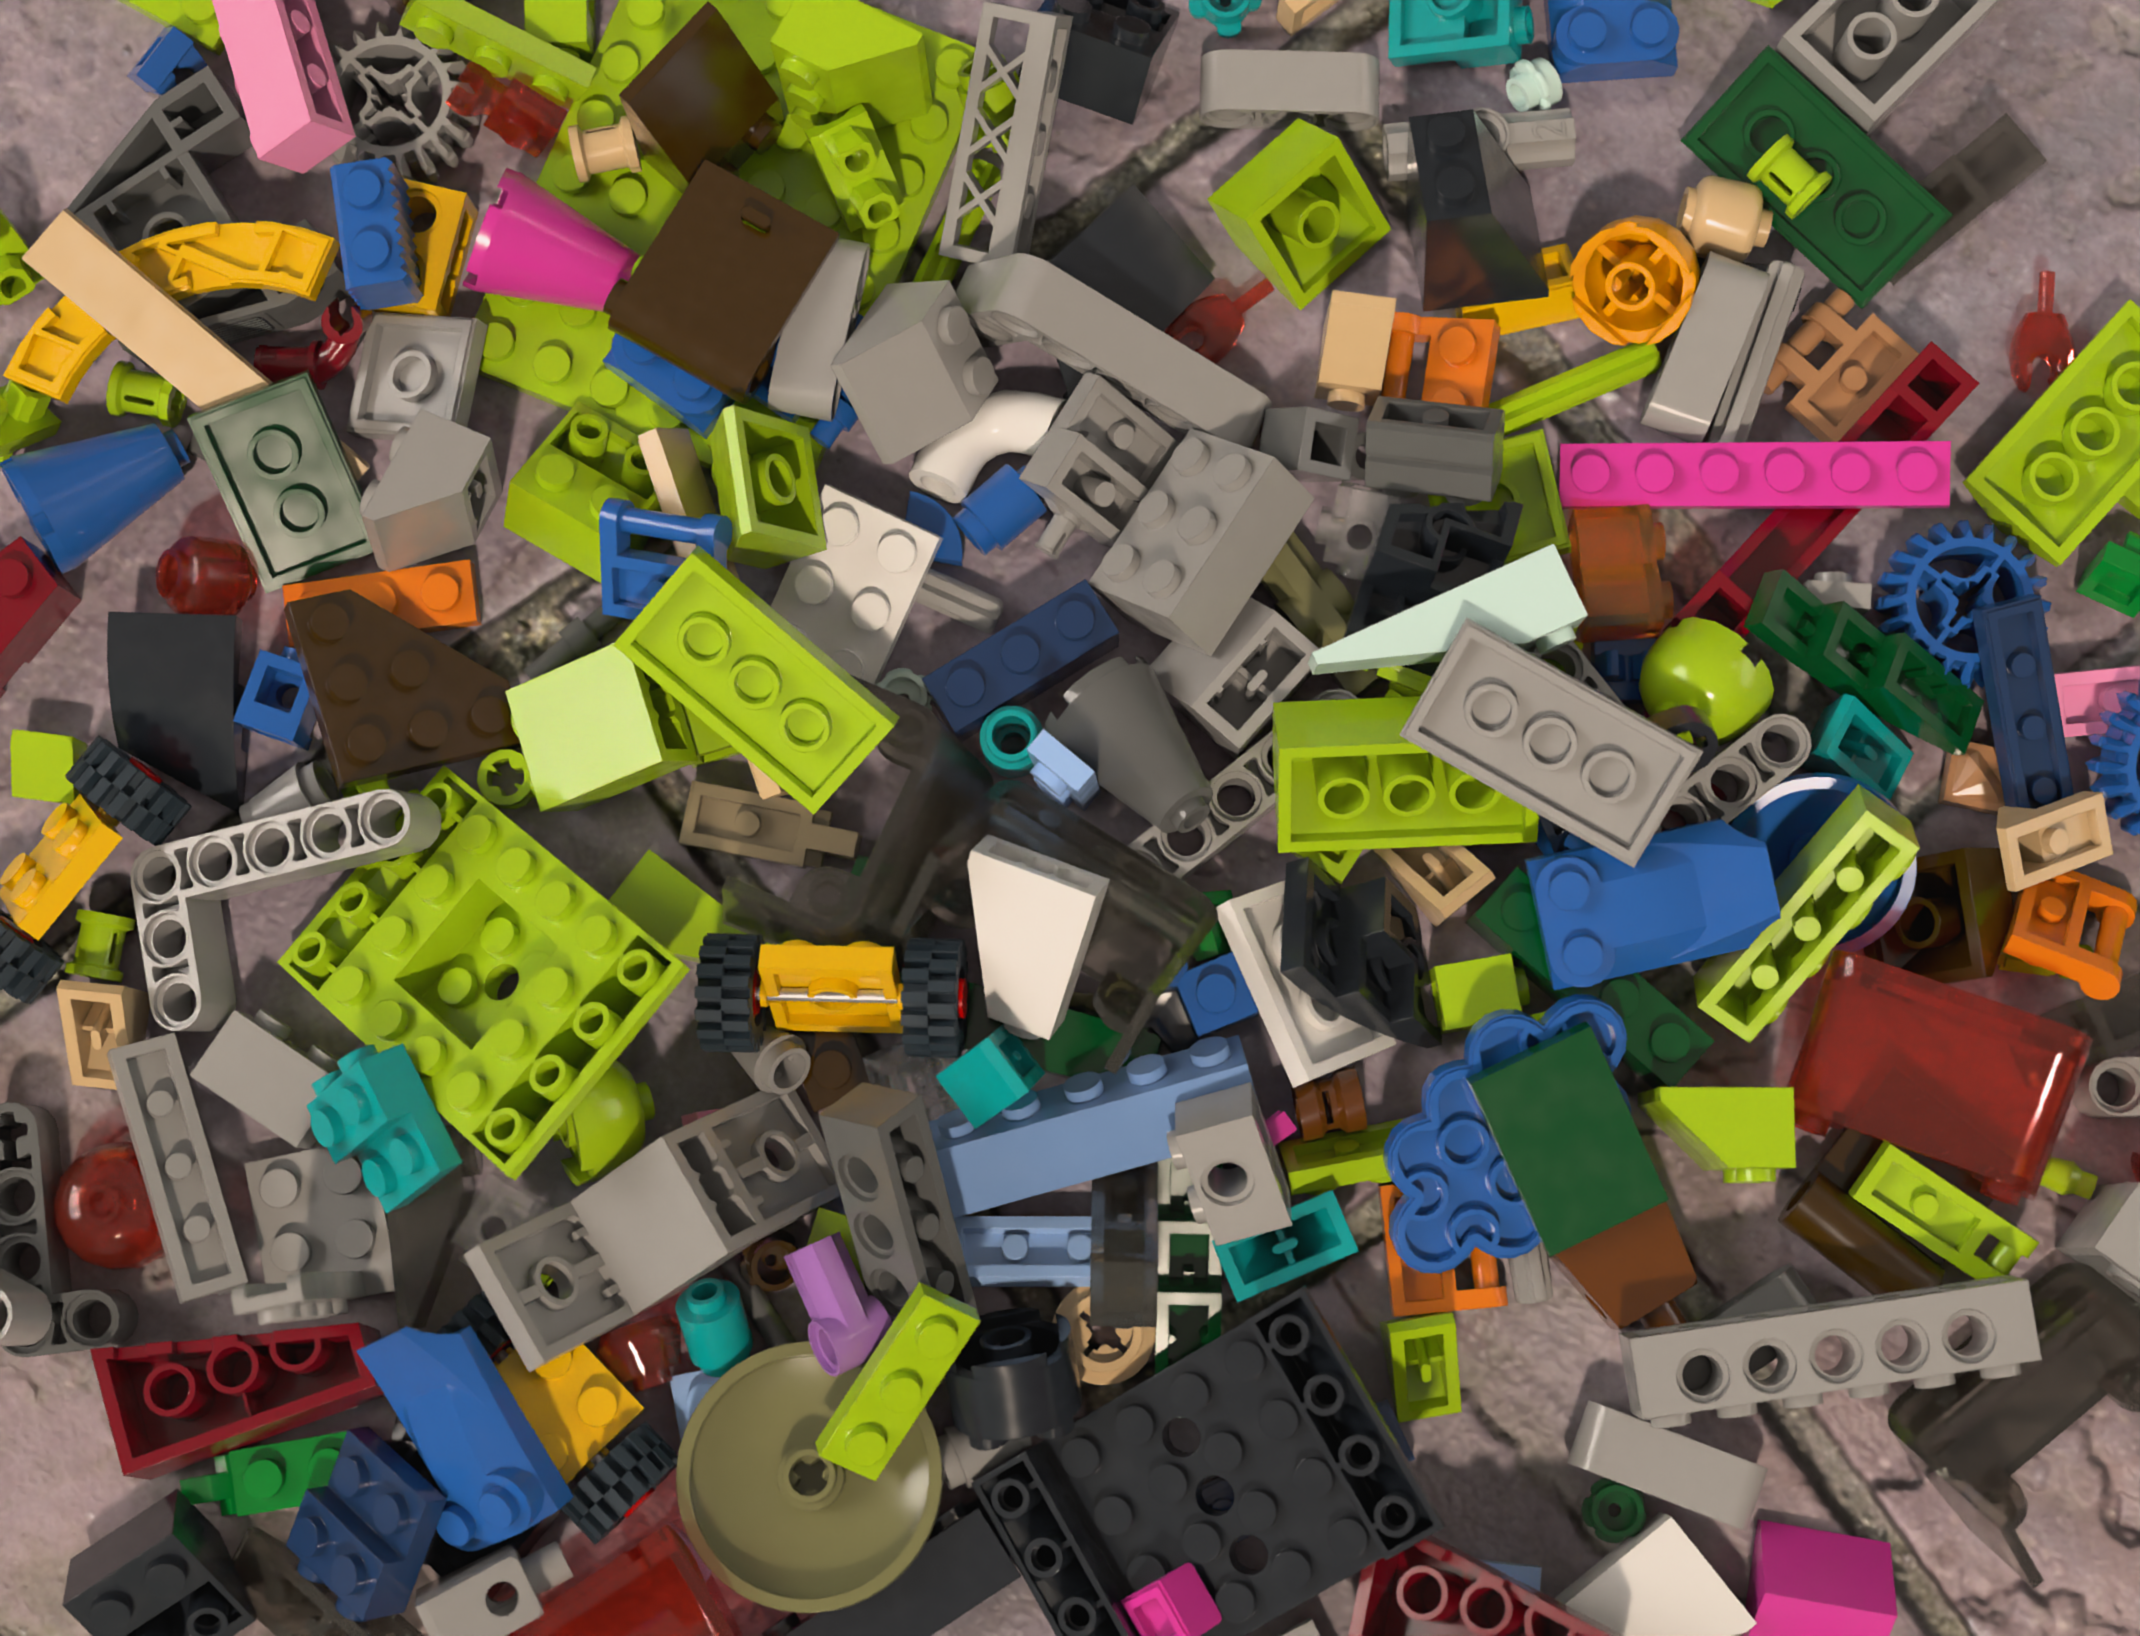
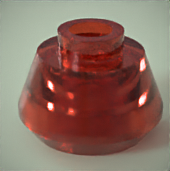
[596,1314,683,1393]

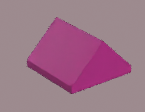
[1741,1519,1898,1636]

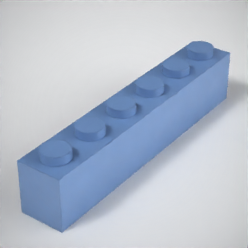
[928,1035,1257,1218]

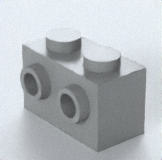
[189,1009,340,1149]

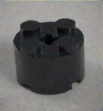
[945,1308,1083,1451]

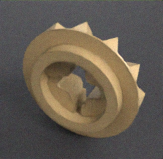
[1053,1287,1155,1385]

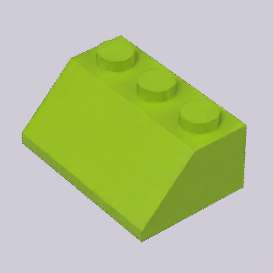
[770,0,933,130]

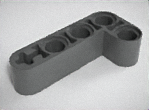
[0,1102,139,1357]

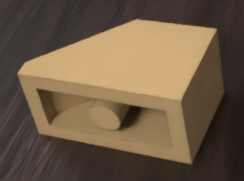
[1314,290,1397,412]

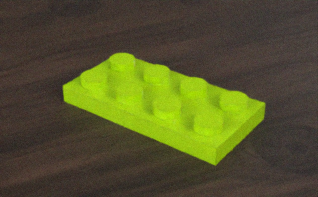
[613,545,900,815]

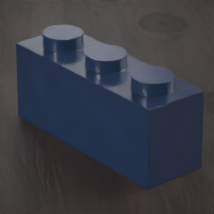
[921,579,1119,744]

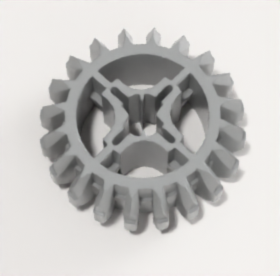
[332,21,480,182]

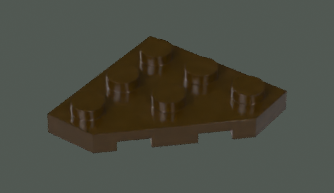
[284,589,521,790]

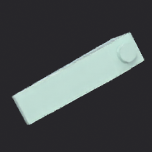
[1308,544,1588,675]

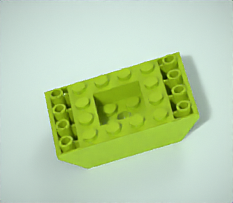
[277,765,690,1181]

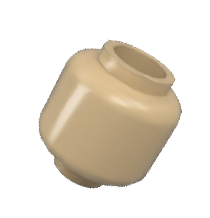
[1675,175,1773,262]

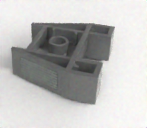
[67,65,350,367]

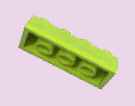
[1273,696,1539,853]

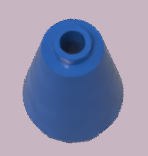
[0,423,190,575]

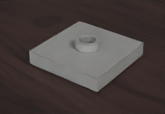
[346,312,488,440]

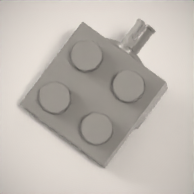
[1019,372,1180,560]

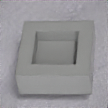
[1803,572,1872,616]

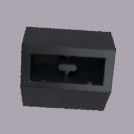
[1018,0,1180,125]
[62,1488,257,1636]

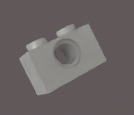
[1167,1082,1292,1246]

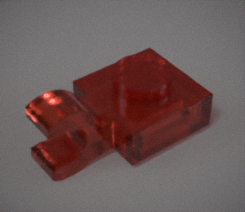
[445,62,568,158]

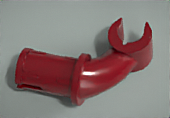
[254,297,373,390]

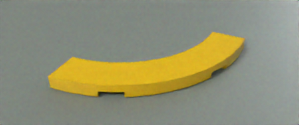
[3,221,340,404]

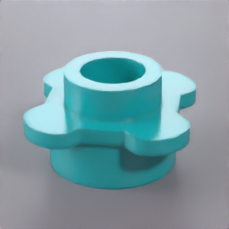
[1188,0,1262,39]

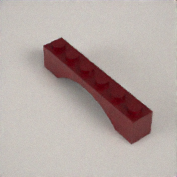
[1662,341,1980,638]

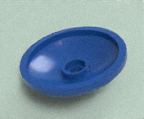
[1729,773,1917,958]

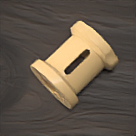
[568,115,642,183]

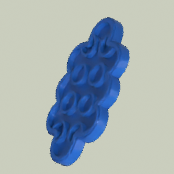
[1383,994,1631,1273]

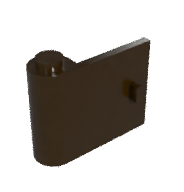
[603,159,840,405]
[1778,1067,2021,1295]

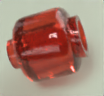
[155,535,258,616]

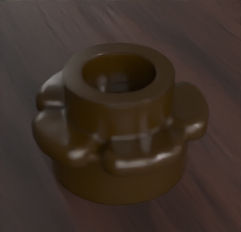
[739,1229,800,1291]

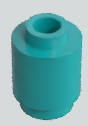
[980,706,1043,778]
[675,1278,753,1378]

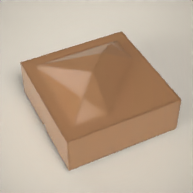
[1938,742,2005,816]

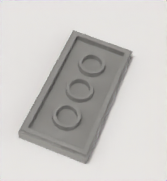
[1399,618,1703,868]

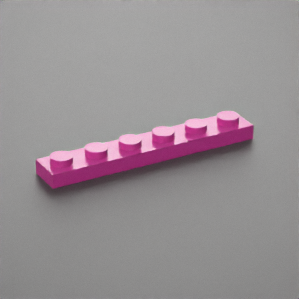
[1559,441,1951,509]

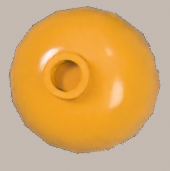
[1570,215,1701,346]

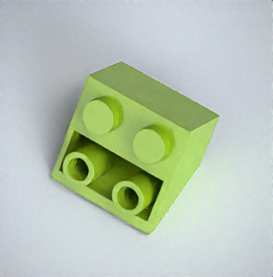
[503,401,662,583]

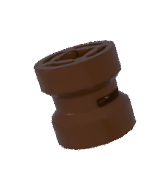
[1290,1066,1367,1142]

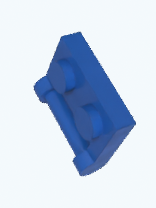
[599,497,733,620]

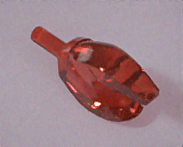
[2009,271,2076,393]
[1164,278,1275,364]

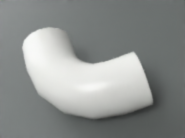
[909,390,1068,503]

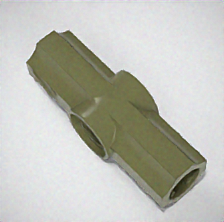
[1260,531,1384,698]

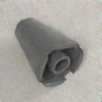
[1045,656,1213,833]

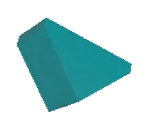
[1801,694,1914,801]
[935,1023,1045,1129]
[1211,1190,1359,1303]

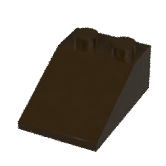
[619,1,785,194]

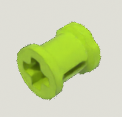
[1747,134,1833,219]
[106,360,187,428]
[64,909,136,983]

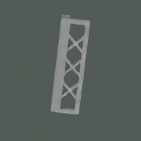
[939,1,1073,263]
[107,1032,248,1304]

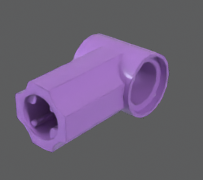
[784,1232,892,1377]

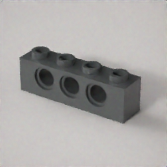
[818,1082,981,1323]

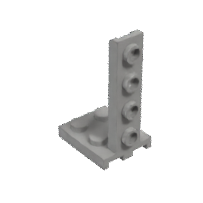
[231,1147,404,1325]

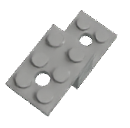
[464,1090,841,1373]

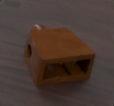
[1547,1201,1698,1330]

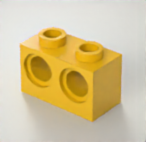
[373,179,478,317]

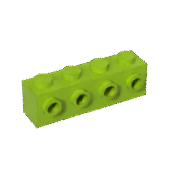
[1693,784,1920,1043]

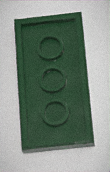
[1680,45,1953,309]

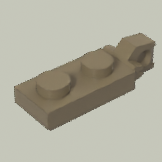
[679,781,863,869]

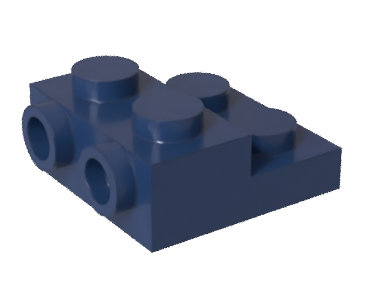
[286,1426,447,1622]

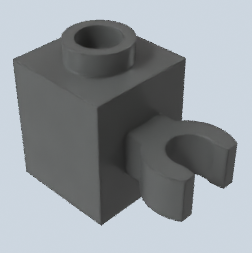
[1259,406,1366,483]

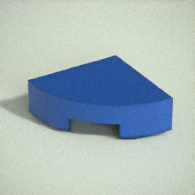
[905,491,963,566]

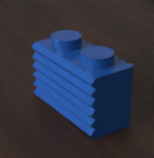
[330,157,424,310]

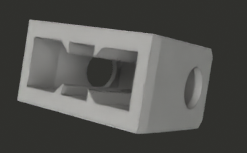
[415,1540,574,1636]

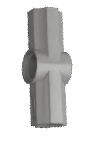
[1382,107,1576,182]

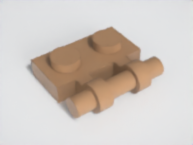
[1764,289,1919,442]

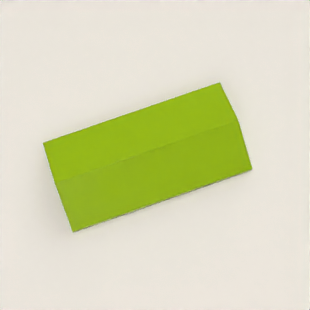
[1962,299,2140,567]

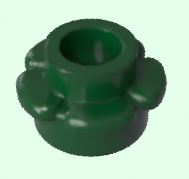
[1581,1478,1647,1543]

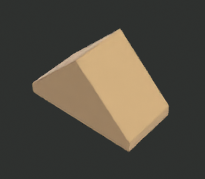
[1374,845,1496,928]
[56,980,150,1090]

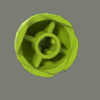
[1638,617,1774,746]
[552,1059,655,1186]

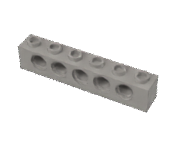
[1618,1275,2042,1428]

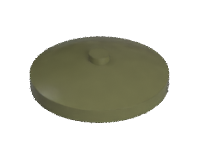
[676,1342,943,1613]

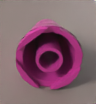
[462,168,641,312]

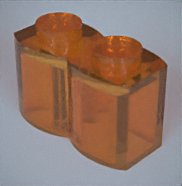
[1568,504,1674,643]

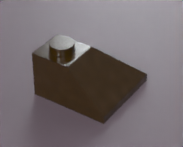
[1864,848,2014,996]

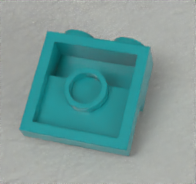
[1388,0,1534,69]
[306,1043,462,1214]

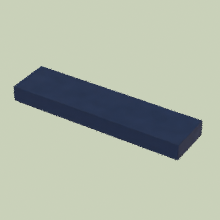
[1972,594,2074,809]

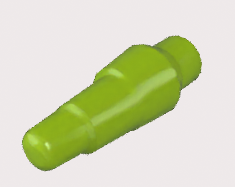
[2001,1146,2098,1200]

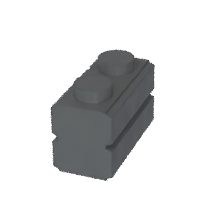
[1365,396,1505,506]

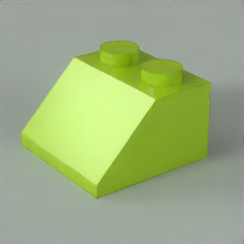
[1207,118,1391,310]
[710,405,827,569]
[1638,1087,1796,1184]

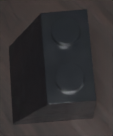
[1406,109,1549,312]

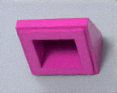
[1121,1563,1222,1636]

